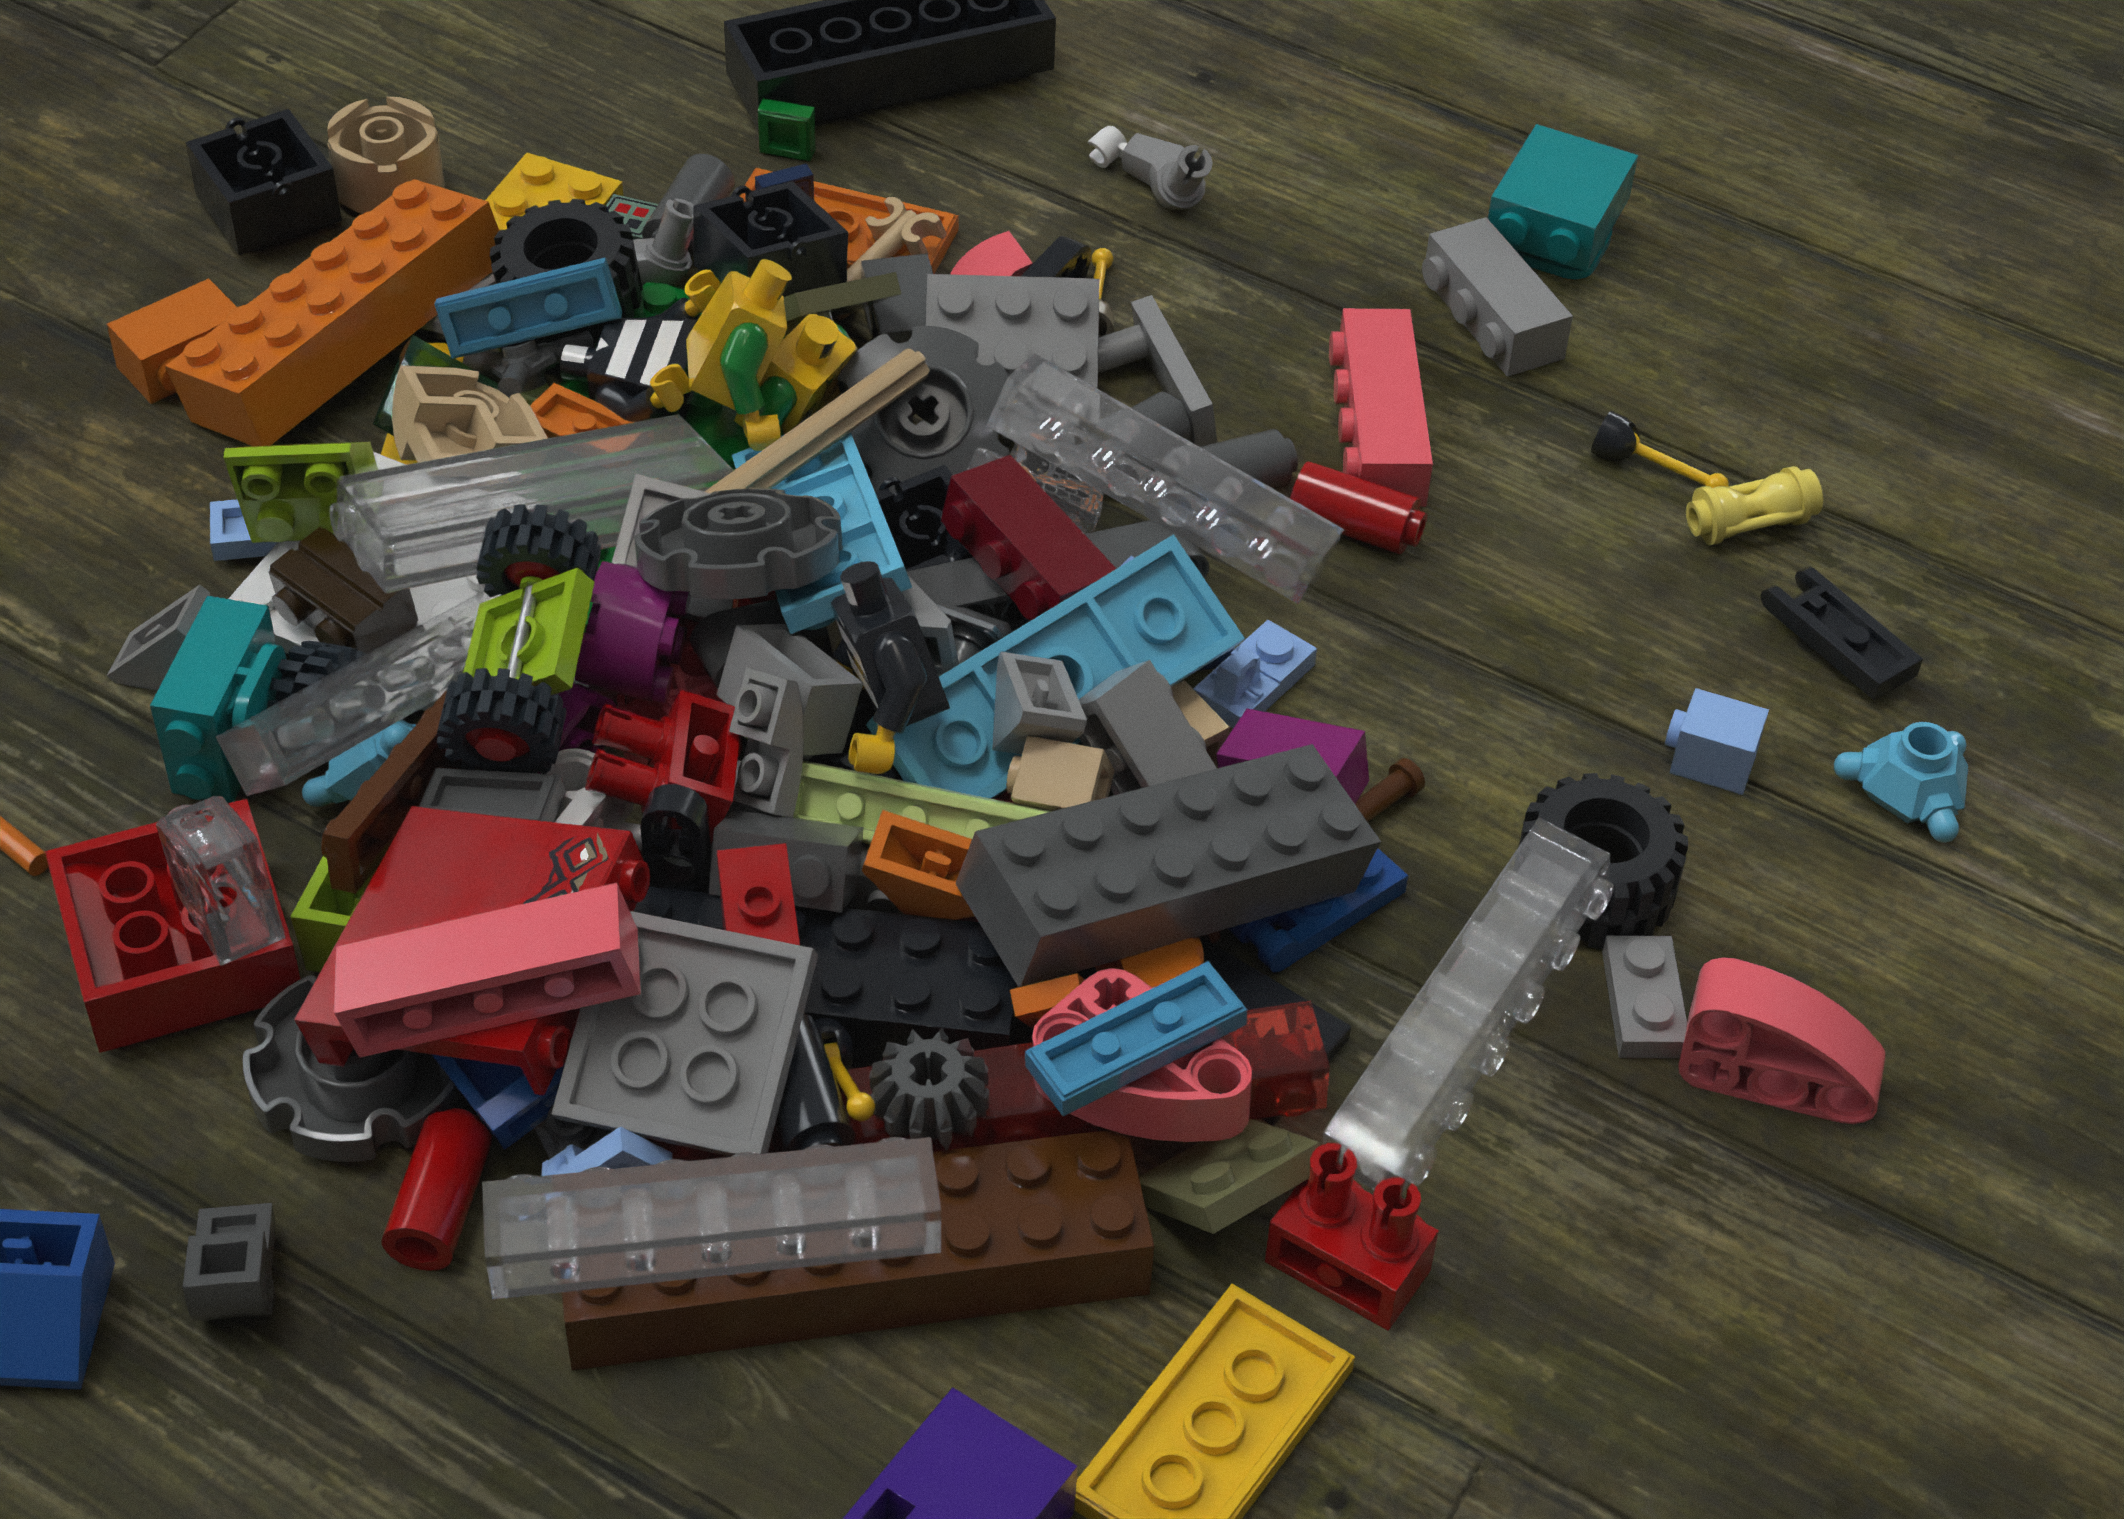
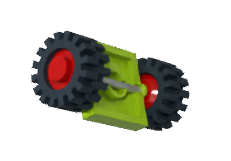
[436,504,601,774]

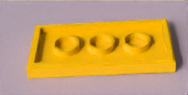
[1075,1283,1355,1519]

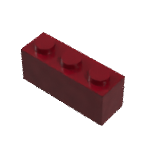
[941,455,1117,620]

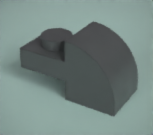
[183,1203,276,1321]

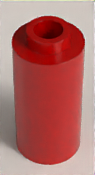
[1288,461,1428,555]
[381,1108,492,1270]

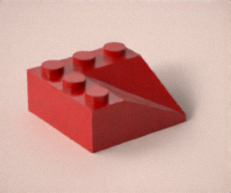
[45,799,300,1053]

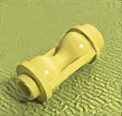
[1686,466,1823,545]

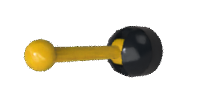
[1591,410,1729,488]
[814,1018,875,1121]

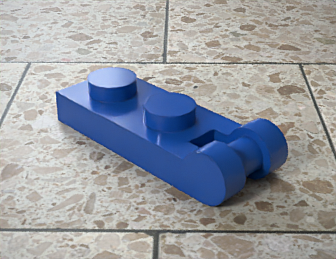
[1228,849,1408,972]

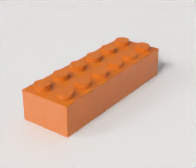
[165,179,499,446]

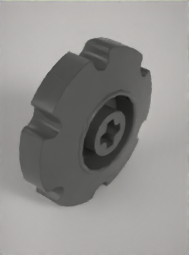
[838,325,1018,494]
[634,488,843,599]
[243,975,464,1162]

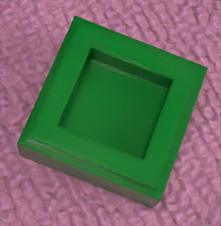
[758,98,816,161]

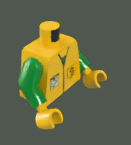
[686,259,792,451]
[734,314,858,436]

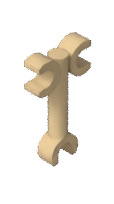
[835,197,947,321]

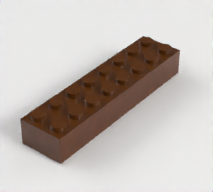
[554,1130,1154,1371]

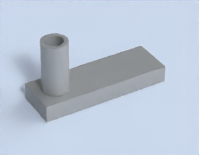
[1098,295,1217,448]

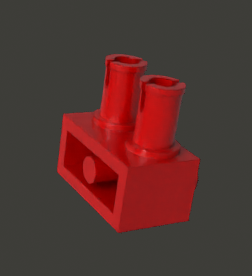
[585,690,740,844]
[1265,1143,1439,1331]

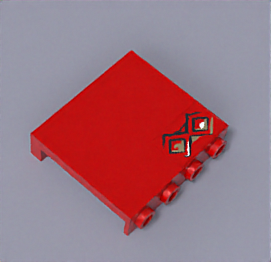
[294,806,650,1095]

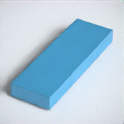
[434,257,622,359]
[1025,961,1247,1116]

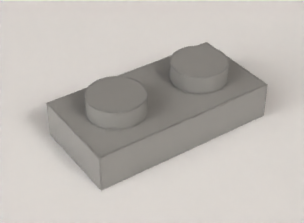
[1602,936,1687,1058]

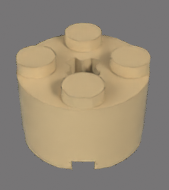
[327,97,445,214]

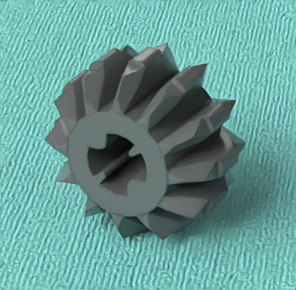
[869,1028,990,1152]

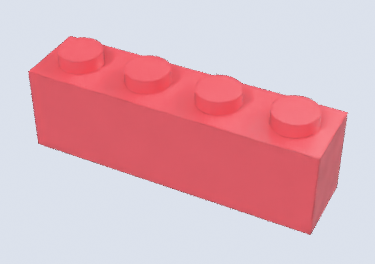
[1329,308,1433,507]
[334,883,641,1058]

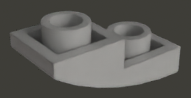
[729,667,804,818]

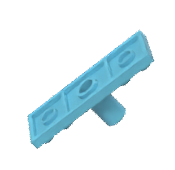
[732,432,912,634]
[866,534,1245,799]

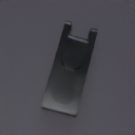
[1761,566,1923,701]

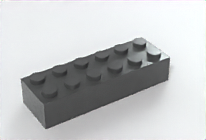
[955,744,1381,987]

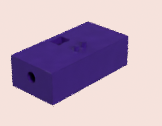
[843,1387,1078,1519]

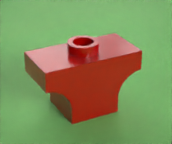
[717,843,800,945]

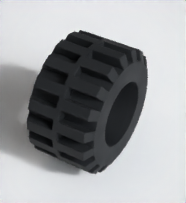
[490,199,643,344]
[1513,773,1688,949]

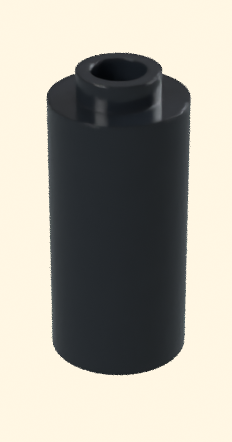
[775,1013,855,1170]

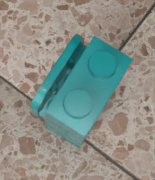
[1488,124,1638,279]
[150,596,287,803]

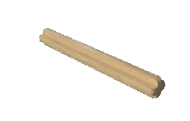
[704,349,930,493]

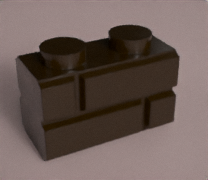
[268,527,419,663]

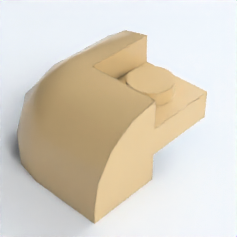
[392,366,551,497]

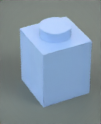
[1665,688,1769,795]

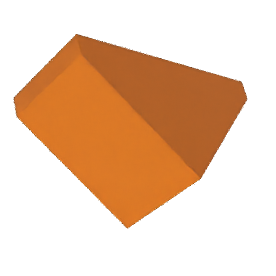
[862,810,975,920]

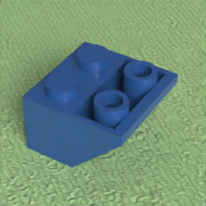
[0,1209,115,1390]

